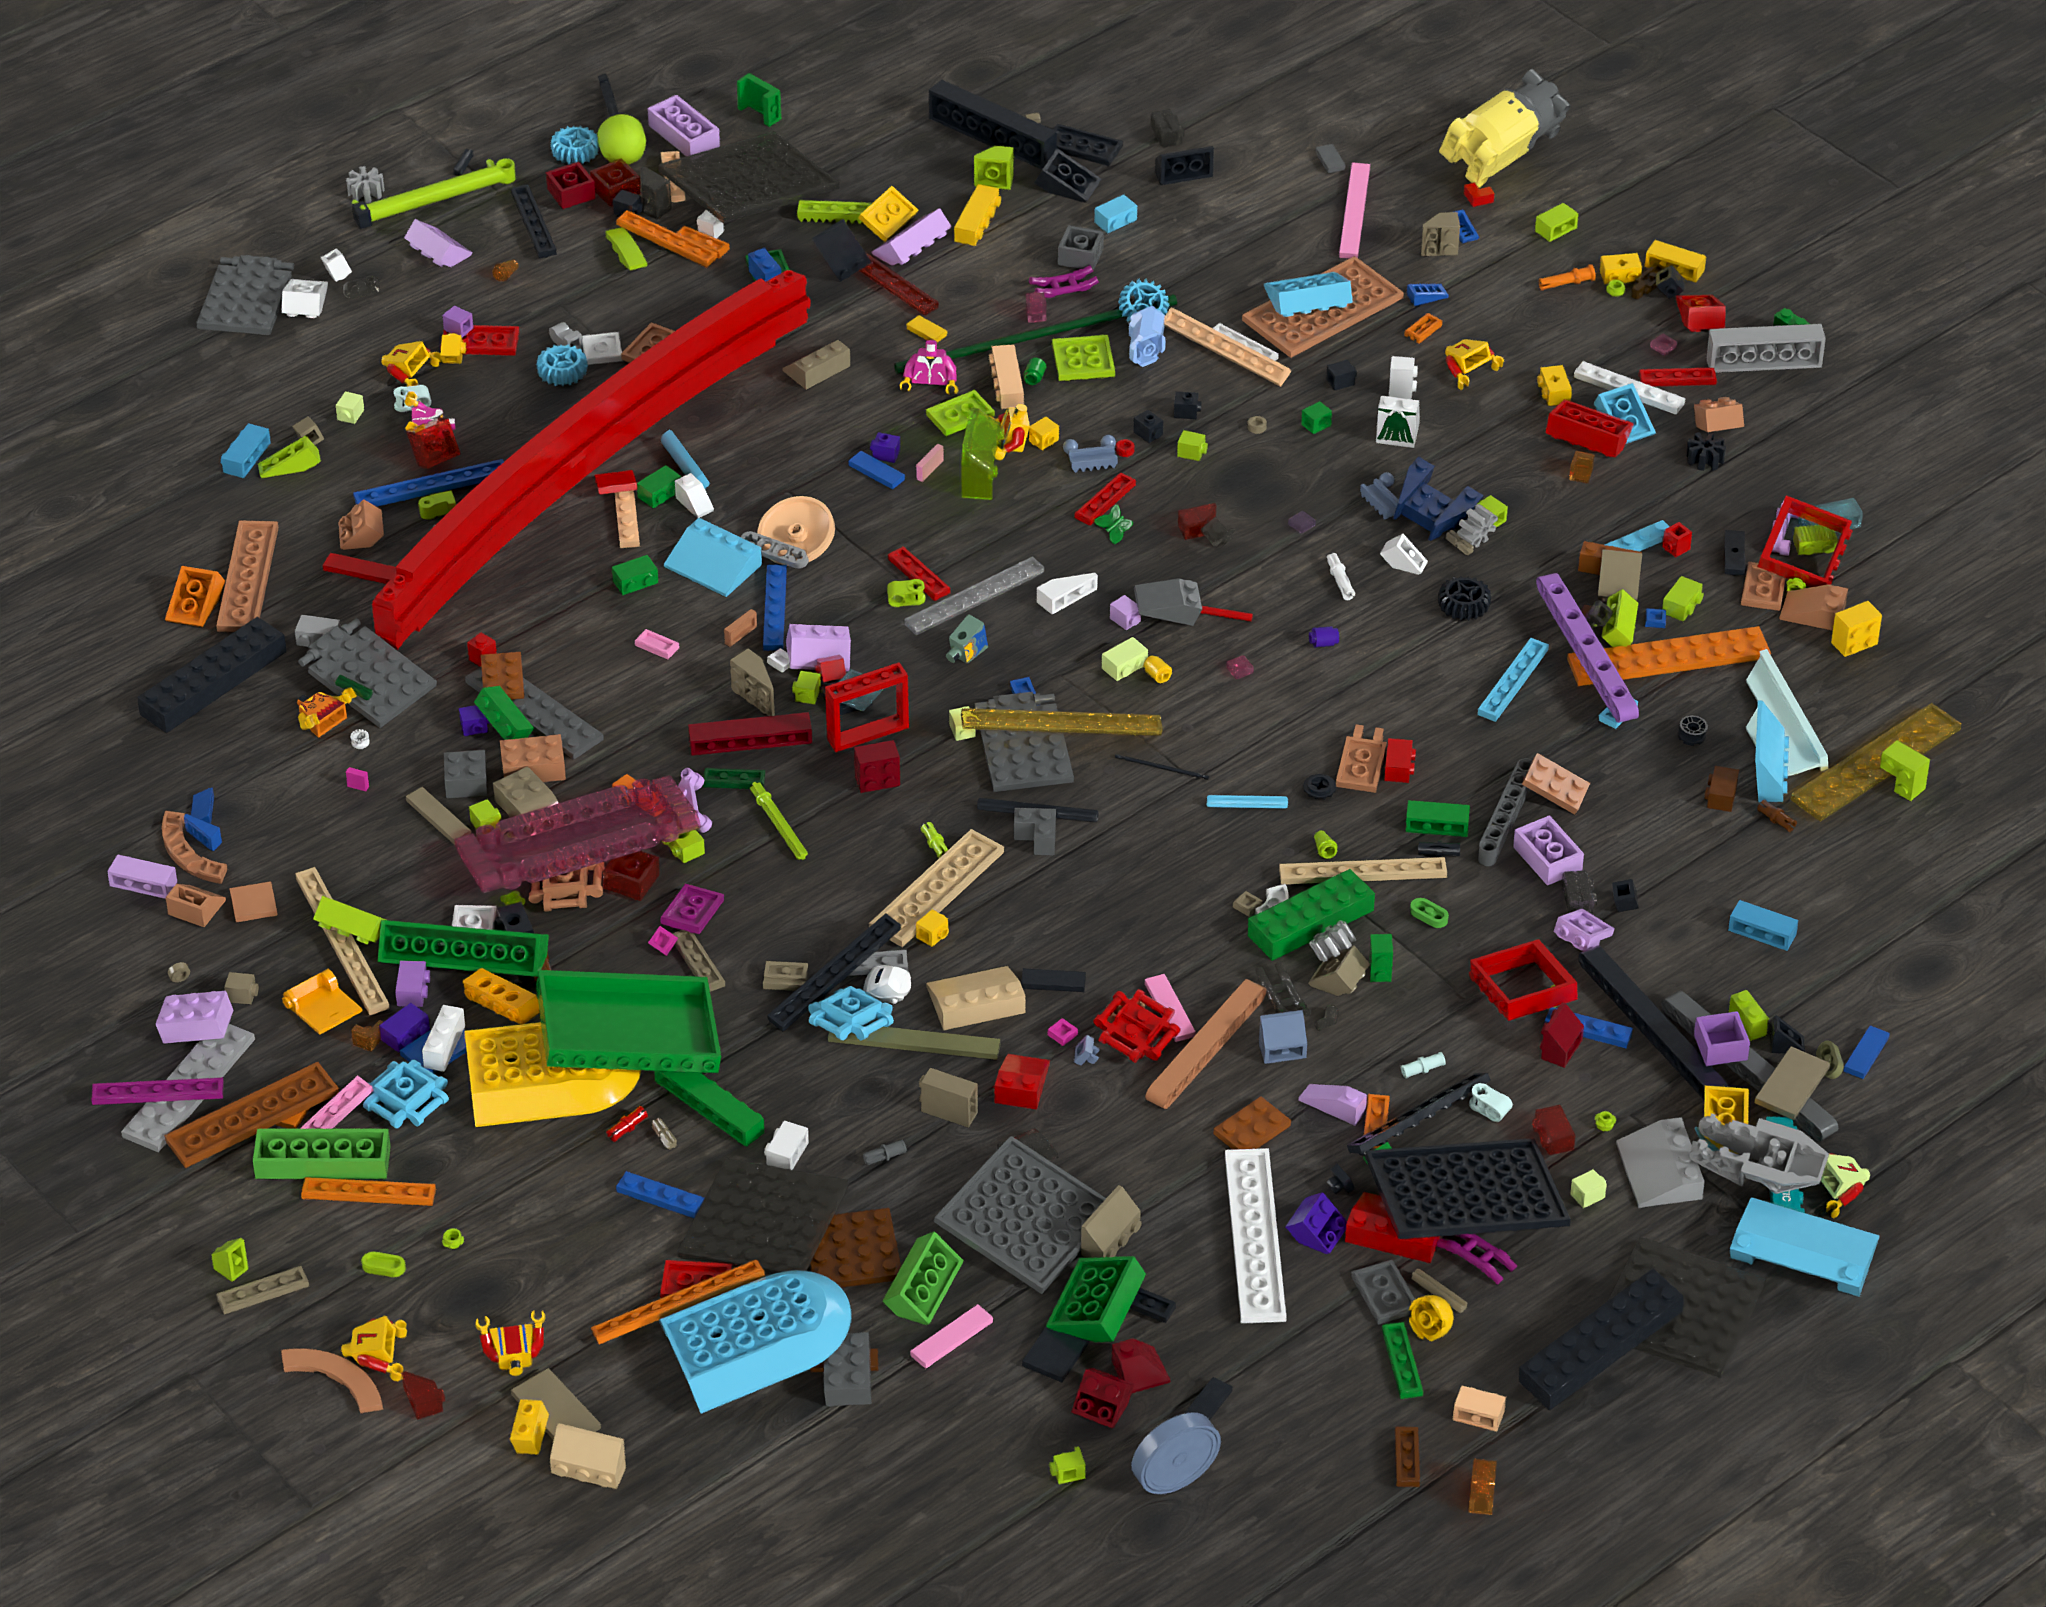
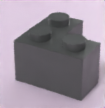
[1014,808,1056,855]

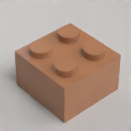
[1694,397,1744,432]

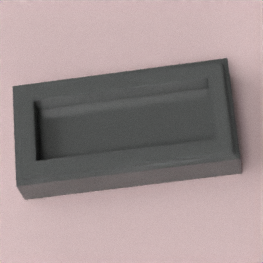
[1315,144,1345,173]

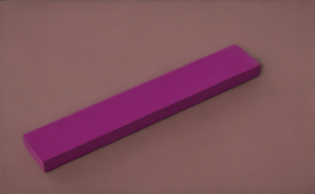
[91,1077,224,1105]

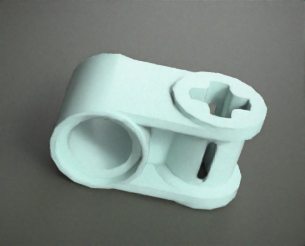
[394,385,431,412]
[1469,1083,1513,1122]

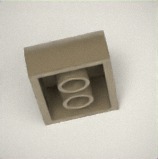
[493,766,562,835]

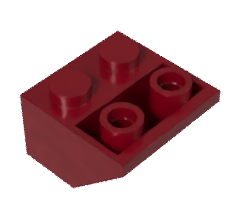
[1540,1002,1584,1068]
[1071,1368,1135,1428]

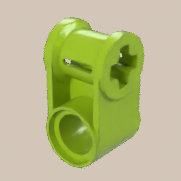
[887,579,926,607]

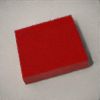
[594,470,637,494]

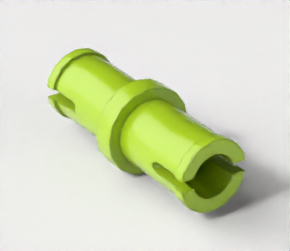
[921,822,949,858]

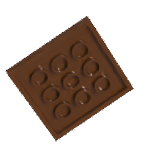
[802,1208,901,1288]

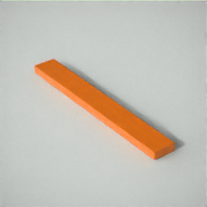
[591,1260,765,1344]

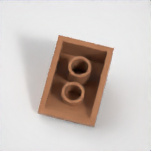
[1779,585,1848,631]

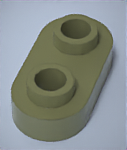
[1816,1041,1844,1079]

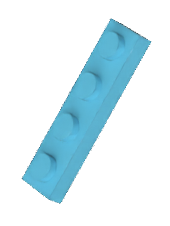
[1605,520,1670,551]

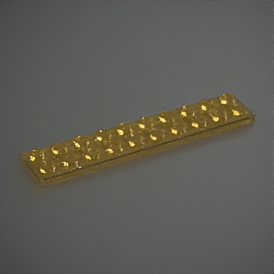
[1791,703,1961,822]

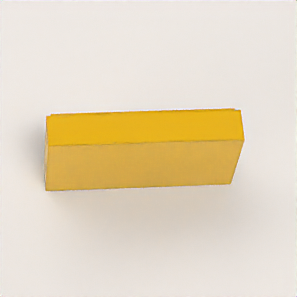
[907,315,947,343]

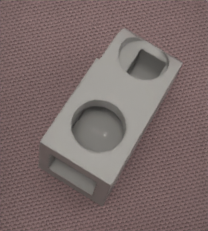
[549,322,582,349]

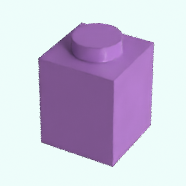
[443,306,473,337]

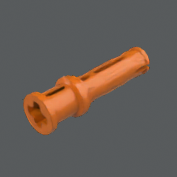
[1539,264,1596,290]

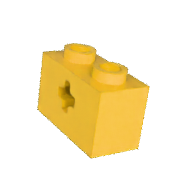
[1600,253,1642,284]
[1537,365,1572,406]
[510,1399,549,1454]

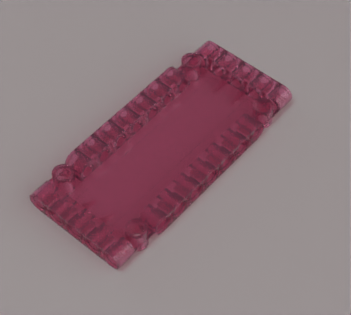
[454,775,701,894]

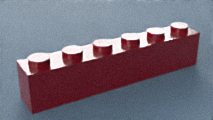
[688,712,812,756]

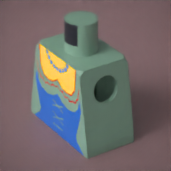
[946,614,988,663]

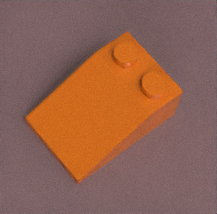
[165,566,225,627]

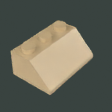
[550,1423,626,1489]

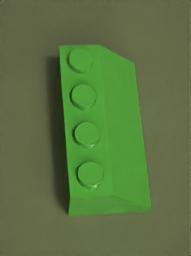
[883,1231,963,1325]

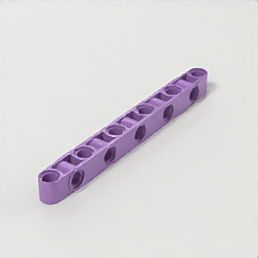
[1536,573,1639,723]

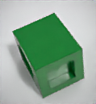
[1301,401,1332,434]

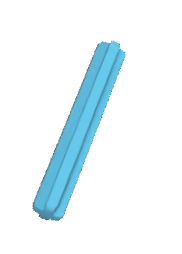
[1207,795,1288,809]

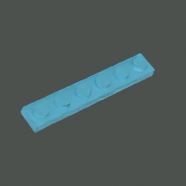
[1478,638,1549,722]

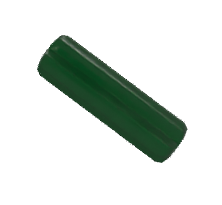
[335,675,373,700]

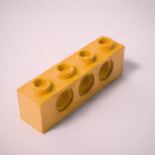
[463,968,540,1024]

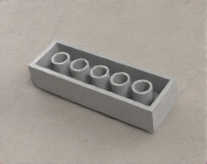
[1706,324,1826,373]

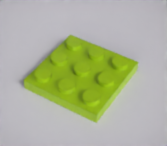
[1052,335,1115,381]

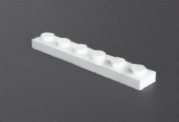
[1574,361,1685,414]

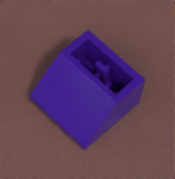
[1286,1192,1347,1254]

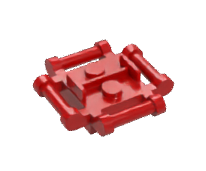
[1093,989,1181,1063]

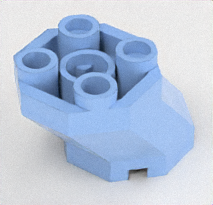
[1129,306,1165,367]

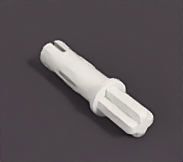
[1327,553,1355,600]

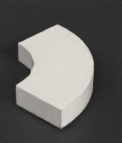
[1255,884,1289,914]

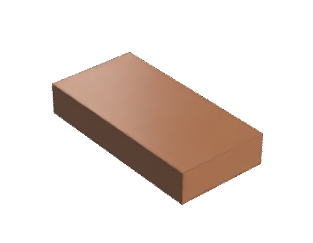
[724,609,757,647]

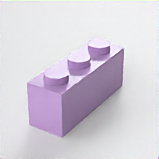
[107,855,177,899]

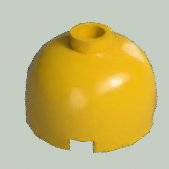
[1409,1295,1454,1341]

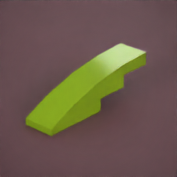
[605,227,647,270]

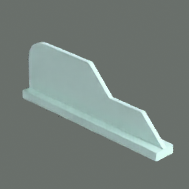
[1746,649,1829,776]

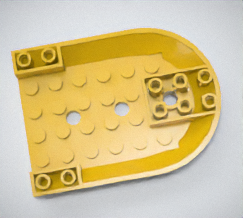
[464,1022,641,1127]

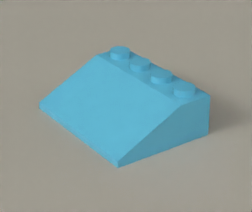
[1264,272,1353,317]
[664,518,762,597]
[1755,700,1789,802]

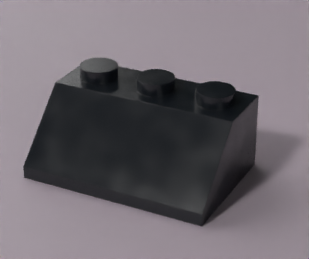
[1155,146,1214,185]

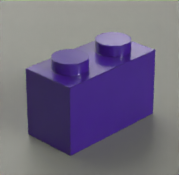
[379,1003,430,1053]

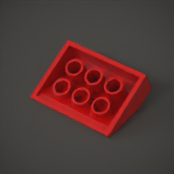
[1345,1192,1441,1263]

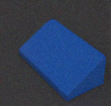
[191,788,214,824]

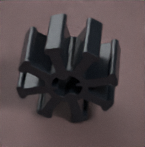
[1686,432,1726,471]

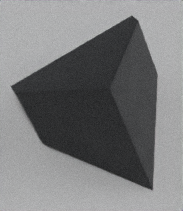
[1769,1015,1805,1053]

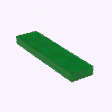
[1382,1322,1423,1399]

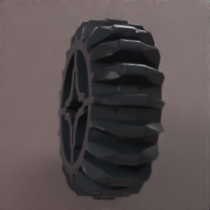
[1438,575,1491,621]

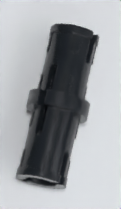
[1418,841,1460,857]

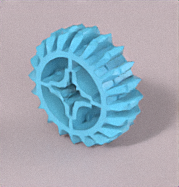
[551,126,599,165]
[1119,279,1169,322]
[536,344,588,386]

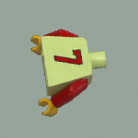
[1821,1153,1870,1218]

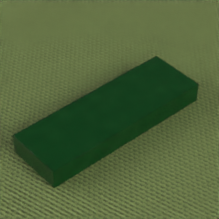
[703,768,766,789]

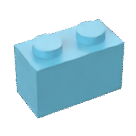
[1095,195,1137,233]

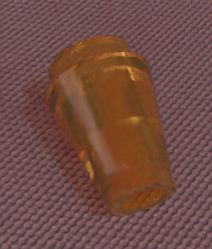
[492,259,519,281]

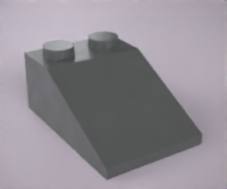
[1134,579,1202,626]

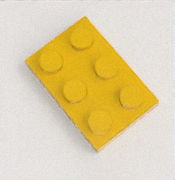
[858,186,919,242]

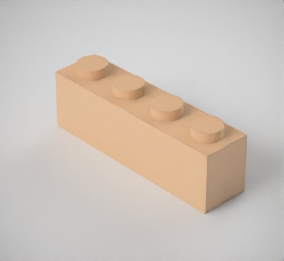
[989,345,1024,409]

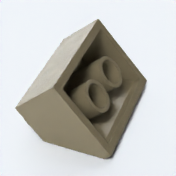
[783,340,850,389]
[1081,1185,1142,1258]

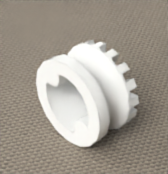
[350,729,370,749]

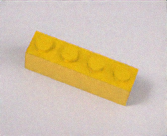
[954,184,1001,246]

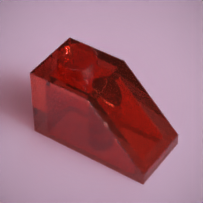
[401,1371,445,1420]

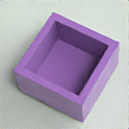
[1694,1011,1750,1066]

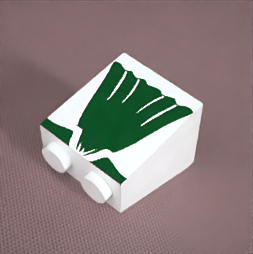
[1376,396,1420,448]

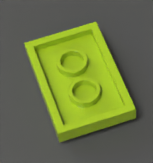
[926,390,995,436]

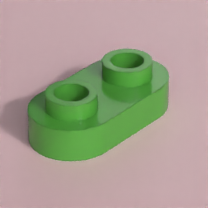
[1410,898,1449,928]

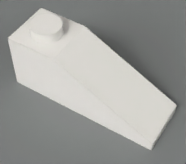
[1037,573,1097,614]

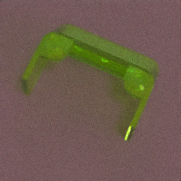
[961,408,1005,500]

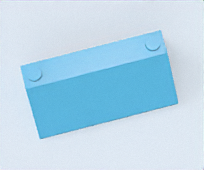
[1730,1197,1879,1297]

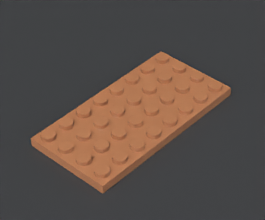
[1242,256,1404,358]

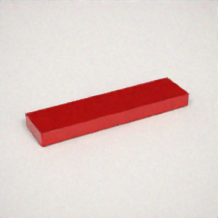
[1639,368,1717,386]
[1075,472,1136,526]
[888,546,950,601]
[323,553,396,584]

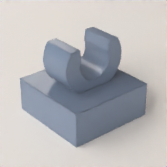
[1074,1035,1099,1066]

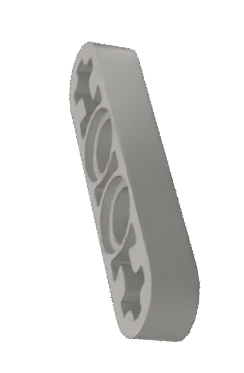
[741,531,809,569]

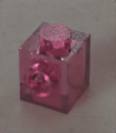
[1026,292,1046,323]

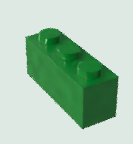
[474,686,534,740]
[1406,800,1470,837]

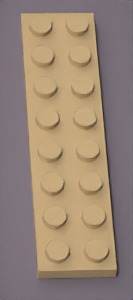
[869,829,1004,947]

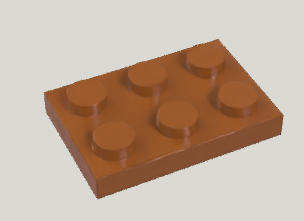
[481,652,524,699]
[1214,1097,1291,1150]

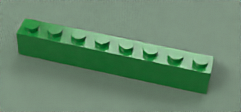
[378,920,549,977]

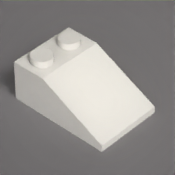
[282,279,328,318]

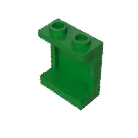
[737,73,781,127]

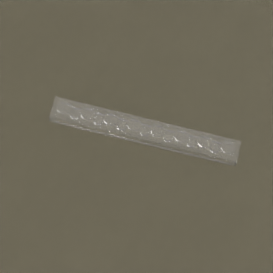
[905,556,1044,635]

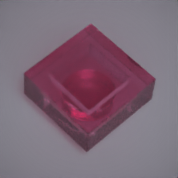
[1650,333,1677,356]
[1226,655,1254,679]

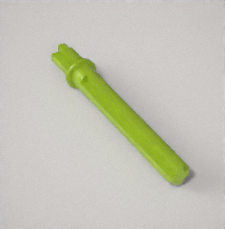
[750,782,808,860]

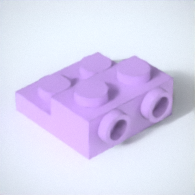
[1553,909,1614,951]

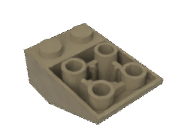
[730,649,775,716]

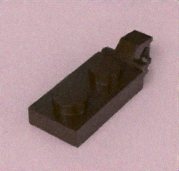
[1631,263,1666,300]

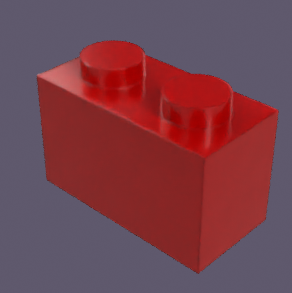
[1385,738,1416,783]

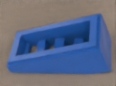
[1456,210,1479,243]
[1407,284,1448,306]
[184,814,222,851]

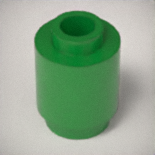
[1023,358,1046,385]

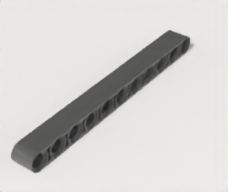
[1661,990,1839,1142]

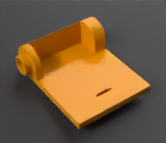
[282,969,362,1035]

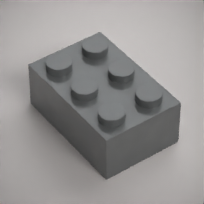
[824,1332,871,1406]

